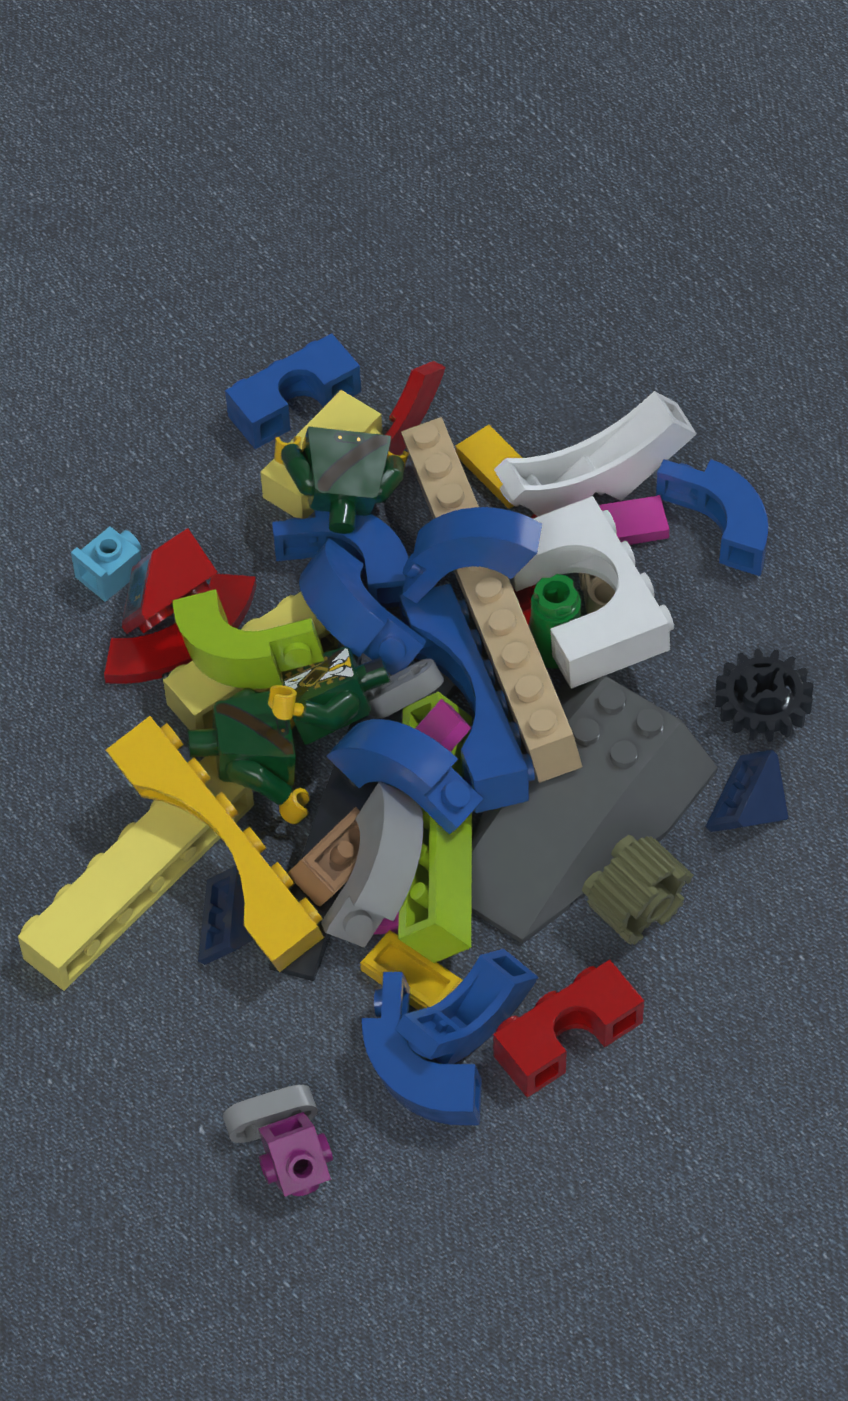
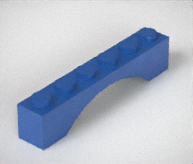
[399,584,535,813]

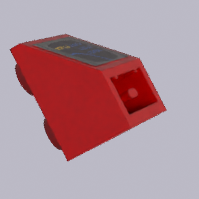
[122,528,218,634]

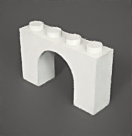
[509,496,674,689]

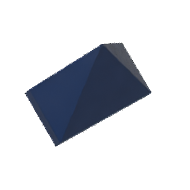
[705,750,789,832]
[198,866,253,965]

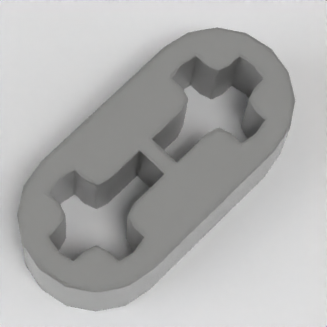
[367,659,444,718]
[223,1085,318,1143]

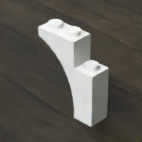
[494,391,697,516]

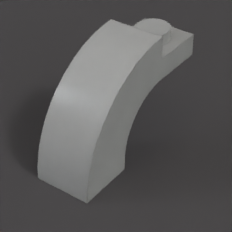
[321,782,423,948]

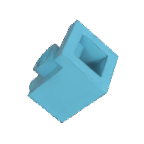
[71,526,142,602]

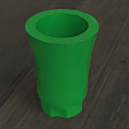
[529,574,581,669]

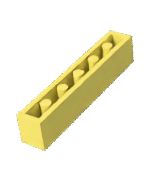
[18,756,254,991]

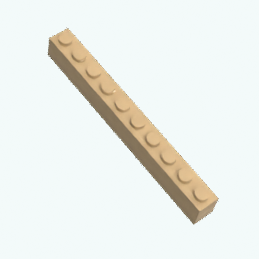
[401,417,583,783]

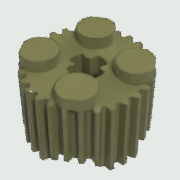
[582,835,694,944]

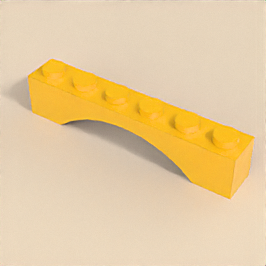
[106,716,324,973]

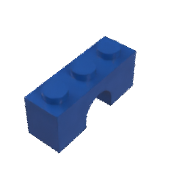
[225,333,361,449]

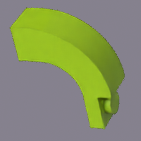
[172,589,324,689]

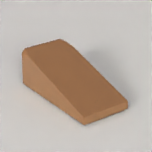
[288,807,360,906]

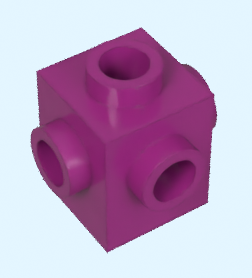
[258,1112,333,1197]

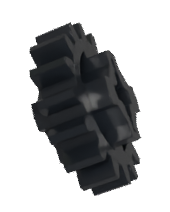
[715,648,814,742]

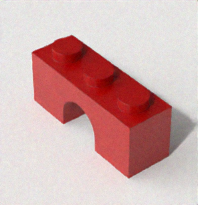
[493,959,644,1098]

